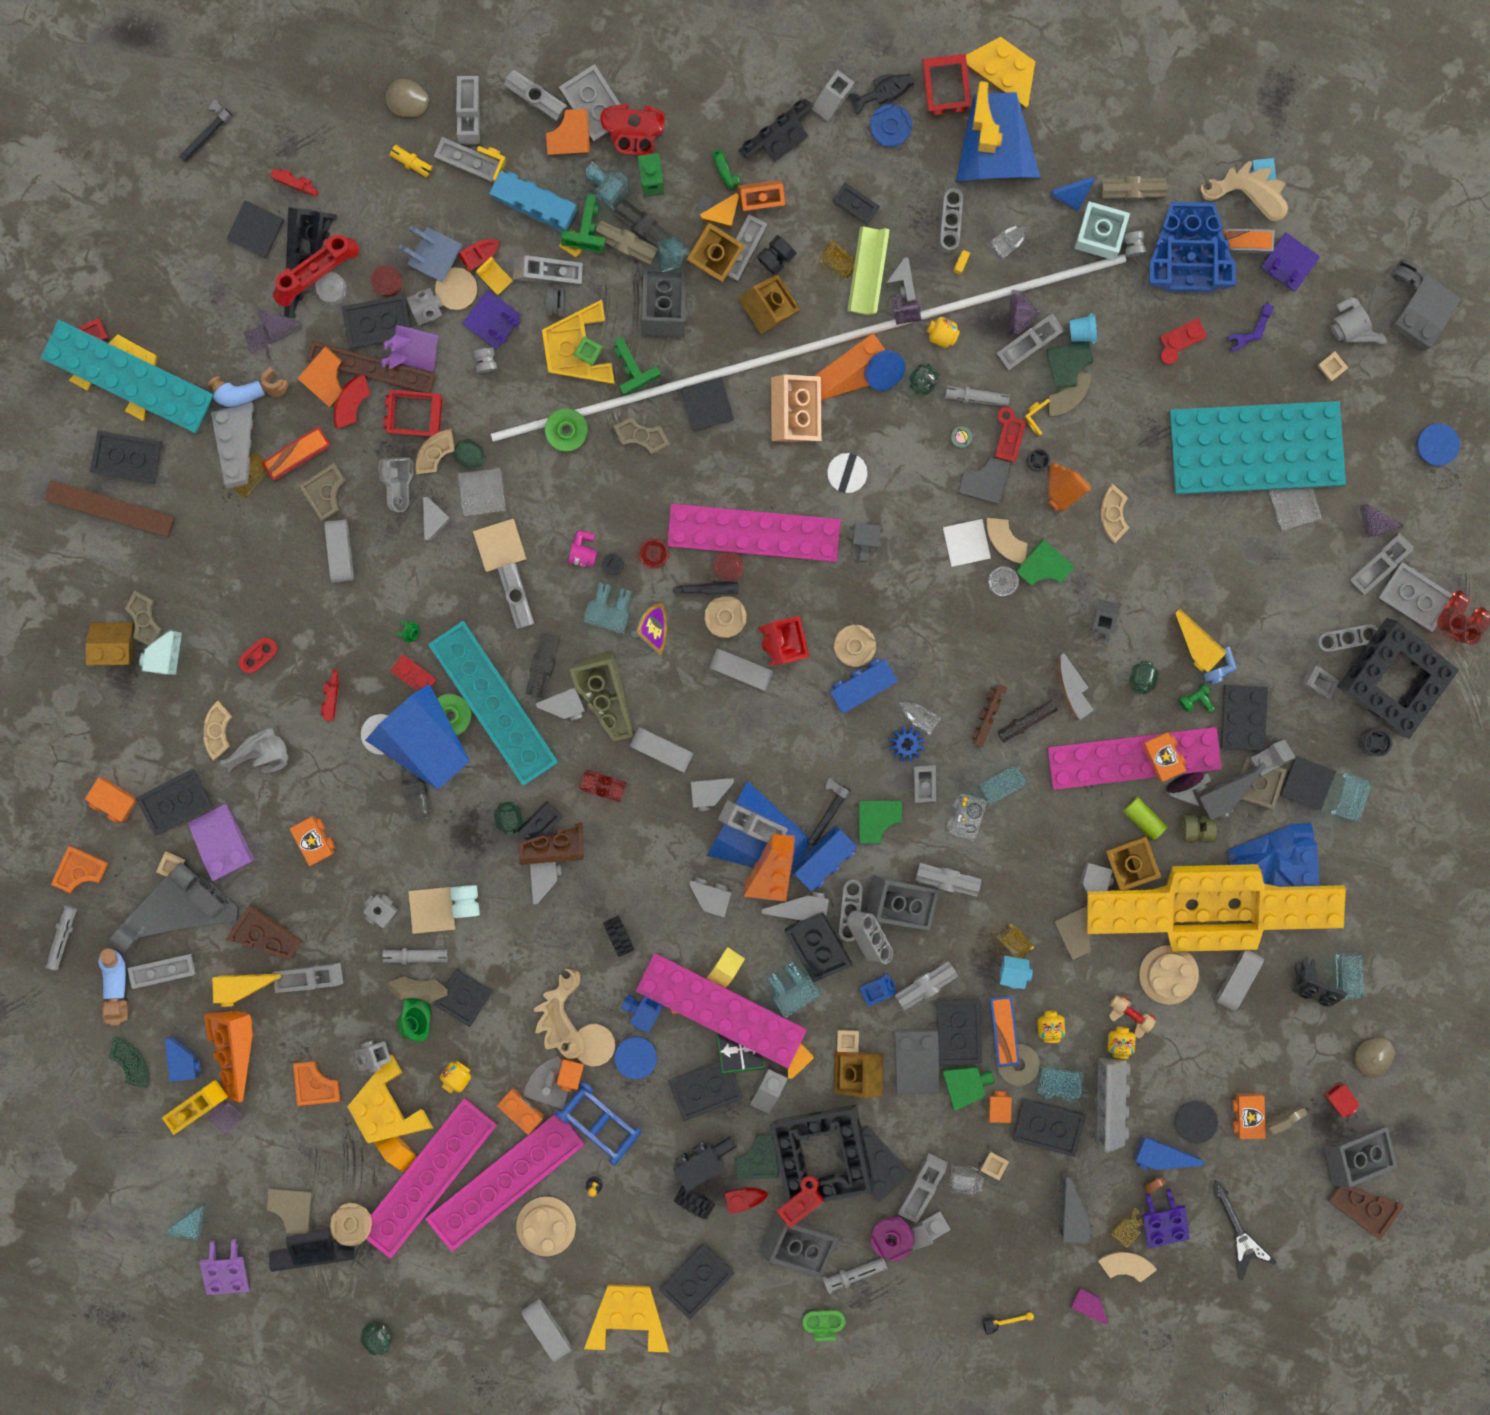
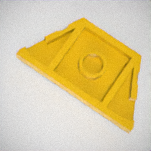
[966,37,1035,109]

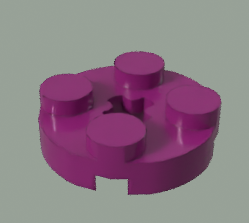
[871,1217,914,1261]

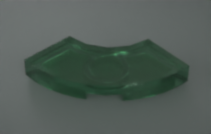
[109,1037,149,1088]

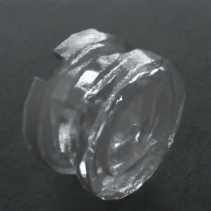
[315,272,347,304]
[988,566,1019,597]

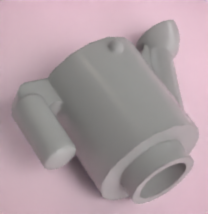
[1331,297,1388,345]

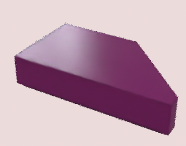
[1070,1287,1108,1325]

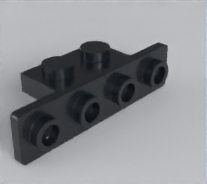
[738,99,814,162]
[269,1230,355,1272]

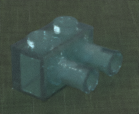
[585,161,630,211]
[583,582,632,634]
[765,960,821,1018]
[1036,1066,1084,1103]

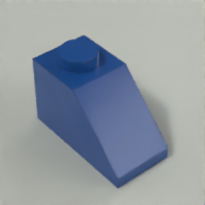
[165,1036,202,1082]

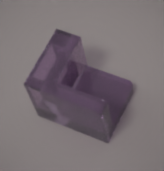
[892,294,921,325]
[244,323,272,354]
[207,1100,243,1135]

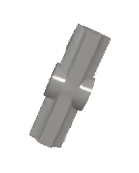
[504,70,567,122]
[498,563,534,629]
[915,863,982,897]
[895,961,958,1011]

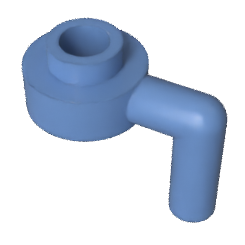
[1203,646,1237,684]

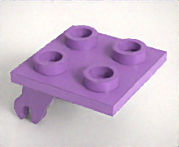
[382,325,439,373]
[200,1239,249,1295]

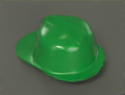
[396,998,431,1042]

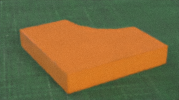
[546,109,590,155]
[297,346,342,407]
[51,846,109,893]
[293,1061,341,1106]

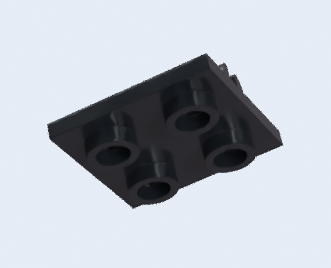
[1293,957,1347,1007]

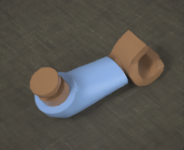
[207,367,289,407]
[98,949,128,1026]

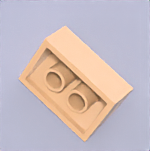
[771,375,821,442]

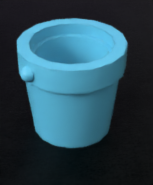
[1070,313,1097,344]

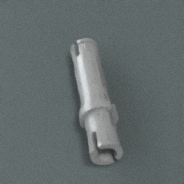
[944,385,1010,407]
[45,905,77,970]
[383,948,448,965]

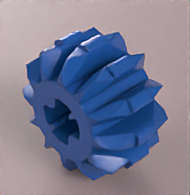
[889,726,925,762]

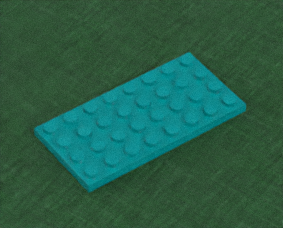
[1169,401,1346,495]

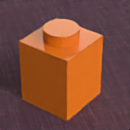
[555,1058,584,1092]
[988,1090,1012,1123]

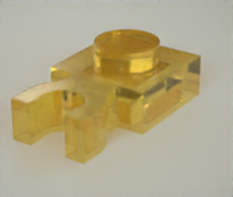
[1110,1208,1144,1249]

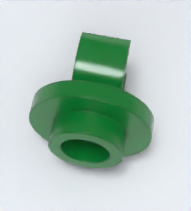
[396,620,419,643]

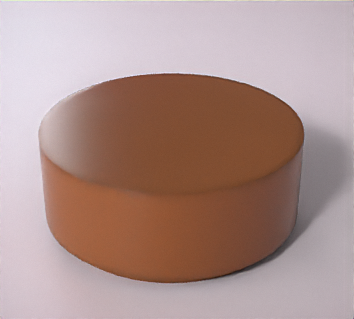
[1144,1176,1166,1194]

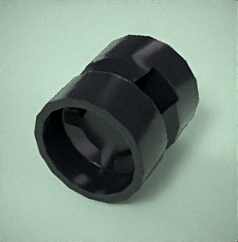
[756,235,797,276]
[1358,729,1392,757]

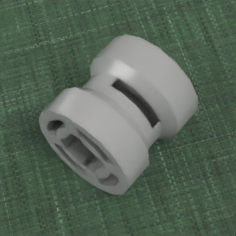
[1123,231,1147,257]
[473,348,498,373]

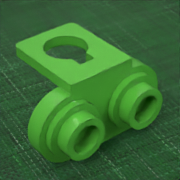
[803,1310,845,1341]

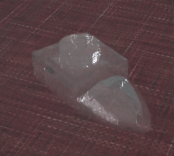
[987,226,1027,261]
[900,702,941,737]

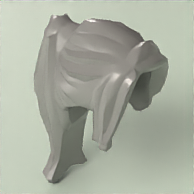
[219,728,288,773]

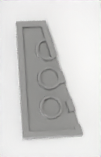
[211,402,254,489]

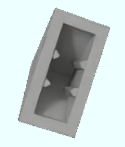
[423,497,451,541]
[1300,666,1339,699]

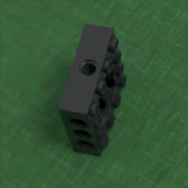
[1337,618,1459,739]
[770,1104,875,1202]

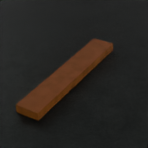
[307,341,436,393]
[45,480,175,537]

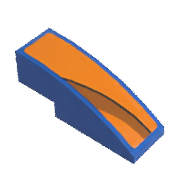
[989,996,1019,1067]

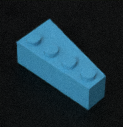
[489,171,578,233]

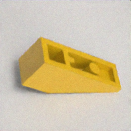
[1175,609,1227,672]
[212,974,281,1007]
[162,1080,228,1135]

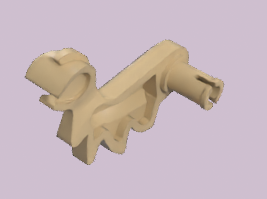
[1201,161,1288,221]
[534,969,584,1059]

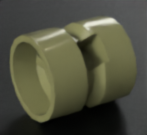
[1182,815,1216,842]

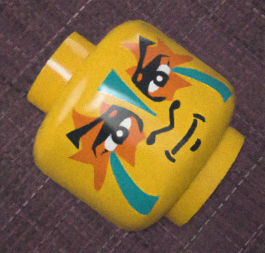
[926,317,960,348]
[1037,1011,1065,1043]
[1107,1026,1136,1059]
[440,1061,471,1094]

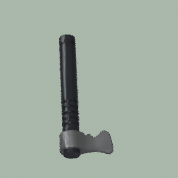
[179,99,232,162]
[807,778,851,846]

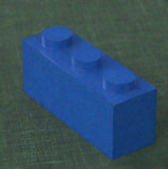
[829,658,898,714]
[791,825,857,891]

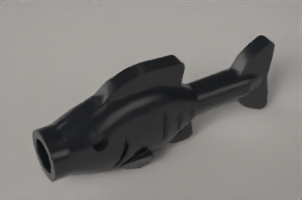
[849,73,915,114]
[673,580,738,596]

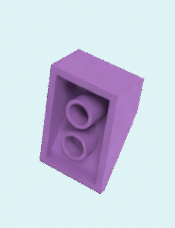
[188,804,255,881]

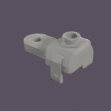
[378,457,415,512]

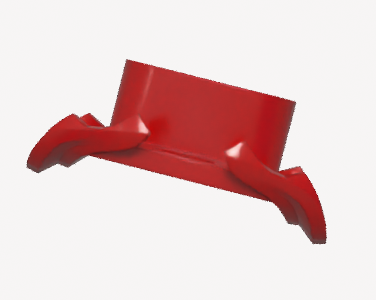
[600,104,665,155]

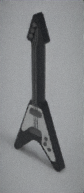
[1214,1180,1276,1280]

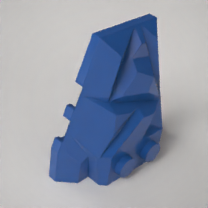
[1149,202,1236,293]
[1227,823,1320,887]

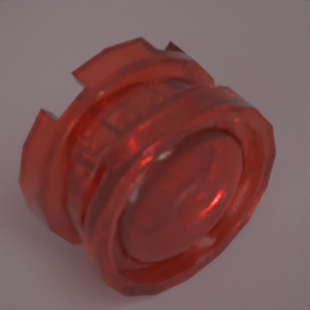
[371,265,403,297]
[639,539,669,569]
[714,552,744,582]

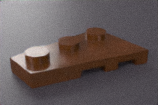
[971,684,1008,747]
[519,822,584,865]
[226,904,303,960]
[1327,1186,1405,1240]

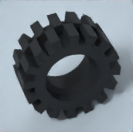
[603,915,635,957]
[673,1185,715,1220]

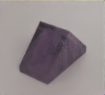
[1008,289,1041,334]
[258,309,303,342]
[1360,504,1403,538]

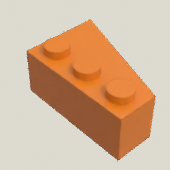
[744,834,794,902]

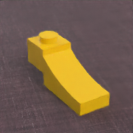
[972,81,1002,153]

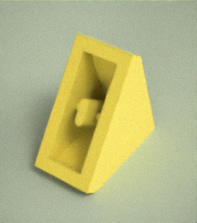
[707,947,745,988]

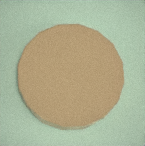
[435,267,478,311]
[704,596,747,638]
[834,625,876,667]
[577,1023,615,1066]
[330,1203,372,1246]

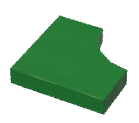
[1015,539,1074,586]
[859,801,902,843]

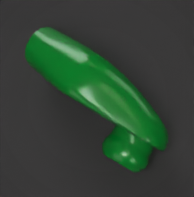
[712,150,741,189]

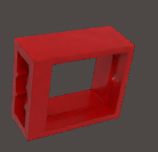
[921,54,971,115]
[383,390,443,438]

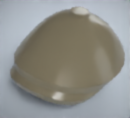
[386,79,429,117]
[1355,1037,1395,1078]

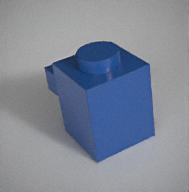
[621,995,663,1033]

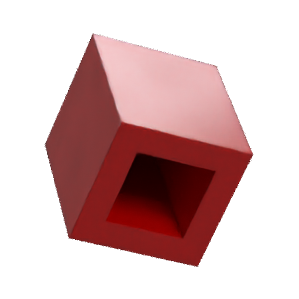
[1323,1082,1360,1118]

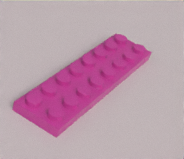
[667,504,841,562]
[1047,727,1222,790]
[636,953,808,1068]
[366,1098,498,1259]
[425,1115,585,1252]

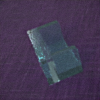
[978,765,1027,805]
[1331,773,1372,822]
[1336,953,1365,999]

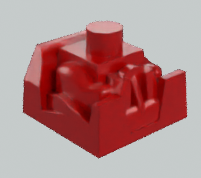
[758,616,809,666]

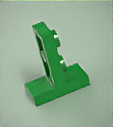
[561,194,605,253]
[613,336,661,396]

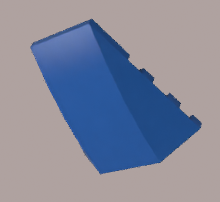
[956,92,1041,182]
[365,684,470,790]
[707,781,810,878]

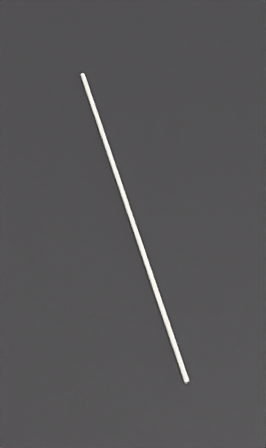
[491,254,1126,442]

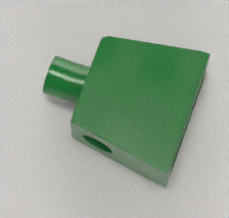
[638,153,664,197]
[942,1065,995,1111]

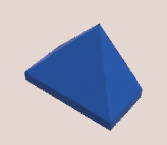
[1050,177,1095,211]

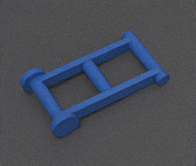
[553,1080,642,1166]

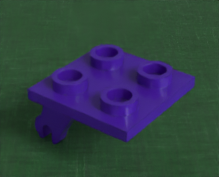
[1261,232,1320,291]
[462,290,522,350]
[1143,1189,1190,1249]

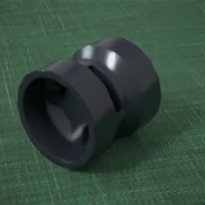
[1026,449,1050,472]
[602,553,624,575]

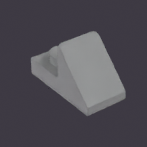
[886,258,916,304]
[1249,740,1296,778]
[912,765,936,803]
[1166,773,1211,806]
[910,1210,951,1250]

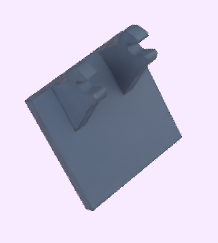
[398,225,463,283]

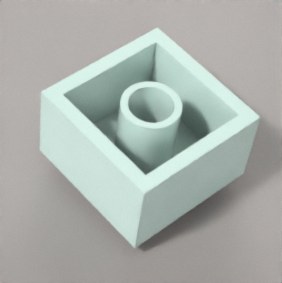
[1074,202,1130,260]

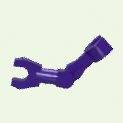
[1227,303,1274,351]

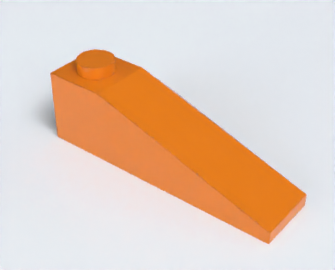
[815,333,885,400]
[1047,462,1091,512]
[204,1011,253,1103]

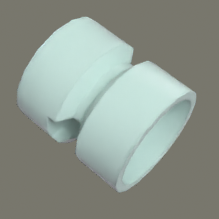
[450,885,480,918]

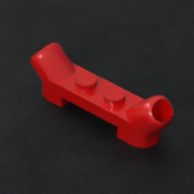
[272,234,359,306]

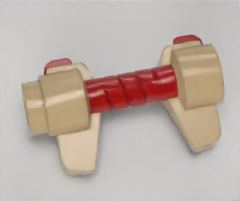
[1109,995,1156,1038]

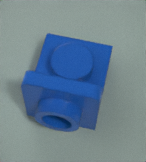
[859,974,896,1007]

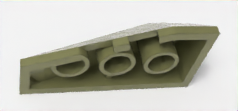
[570,651,634,742]

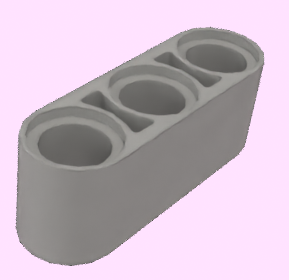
[939,188,963,253]
[325,519,354,583]
[1314,625,1378,652]
[709,648,774,691]
[629,727,694,773]
[838,879,863,942]
[847,911,893,964]
[1215,950,1264,1012]
[521,1299,573,1362]

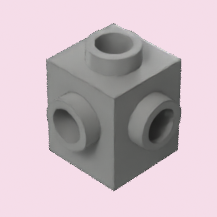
[407,288,443,325]
[363,894,398,928]
[354,1040,391,1073]

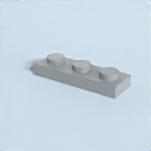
[434,137,500,183]
[727,214,768,282]
[127,953,196,989]

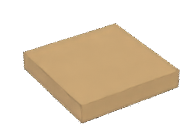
[473,518,527,572]
[408,887,456,934]

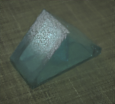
[657,236,690,272]
[165,1204,207,1241]

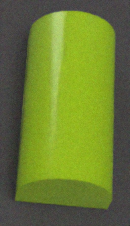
[1122,796,1168,841]

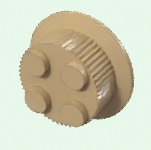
[1139,945,1199,1005]
[516,1196,576,1256]

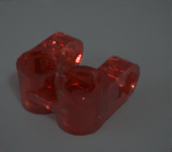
[1437,590,1490,645]
[580,770,627,803]

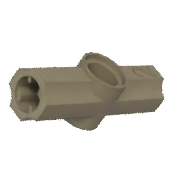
[1101,176,1167,201]
[593,220,659,266]

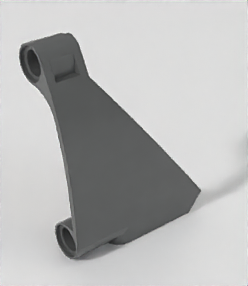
[108,862,238,953]

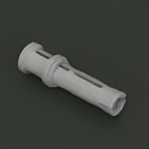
[822,1257,888,1295]

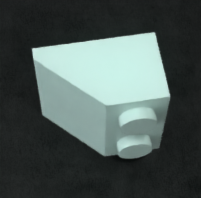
[140,631,182,675]

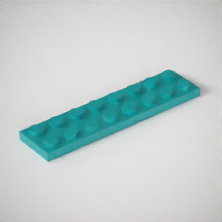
[40,320,214,433]
[428,621,558,786]

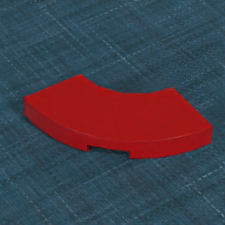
[333,374,370,429]

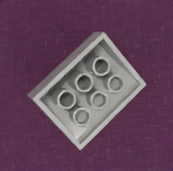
[1096,1057,1130,1152]

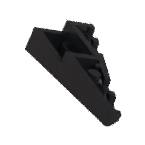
[284,207,337,318]

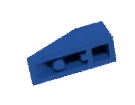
[1133,1135,1205,1171]

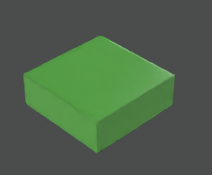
[574,336,603,366]

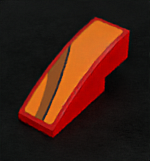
[262,427,330,481]

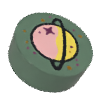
[951,426,972,448]

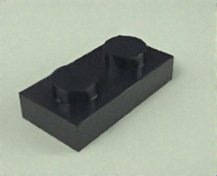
[833,183,880,225]
[517,801,563,840]

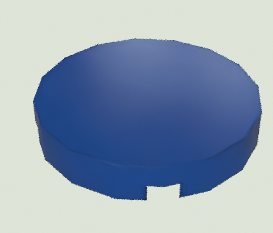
[870,104,912,148]
[864,350,905,391]
[1416,423,1460,466]
[615,1036,657,1079]

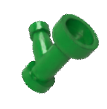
[1178,683,1216,713]

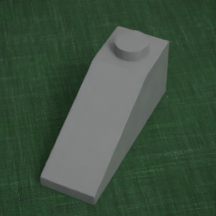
[513,255,583,285]
[761,891,829,921]

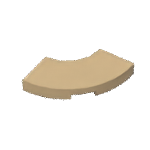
[416,429,455,475]
[1100,484,1129,544]
[986,518,1027,564]
[203,701,233,761]
[1097,1251,1157,1282]

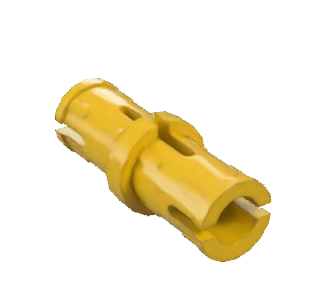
[389,145,433,178]

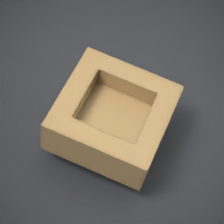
[1317,352,1348,382]
[156,851,185,877]
[837,1030,859,1052]
[980,1151,1009,1180]

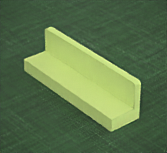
[847,226,889,315]

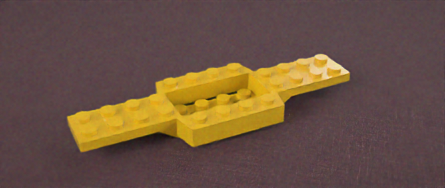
[1086,864,1346,952]

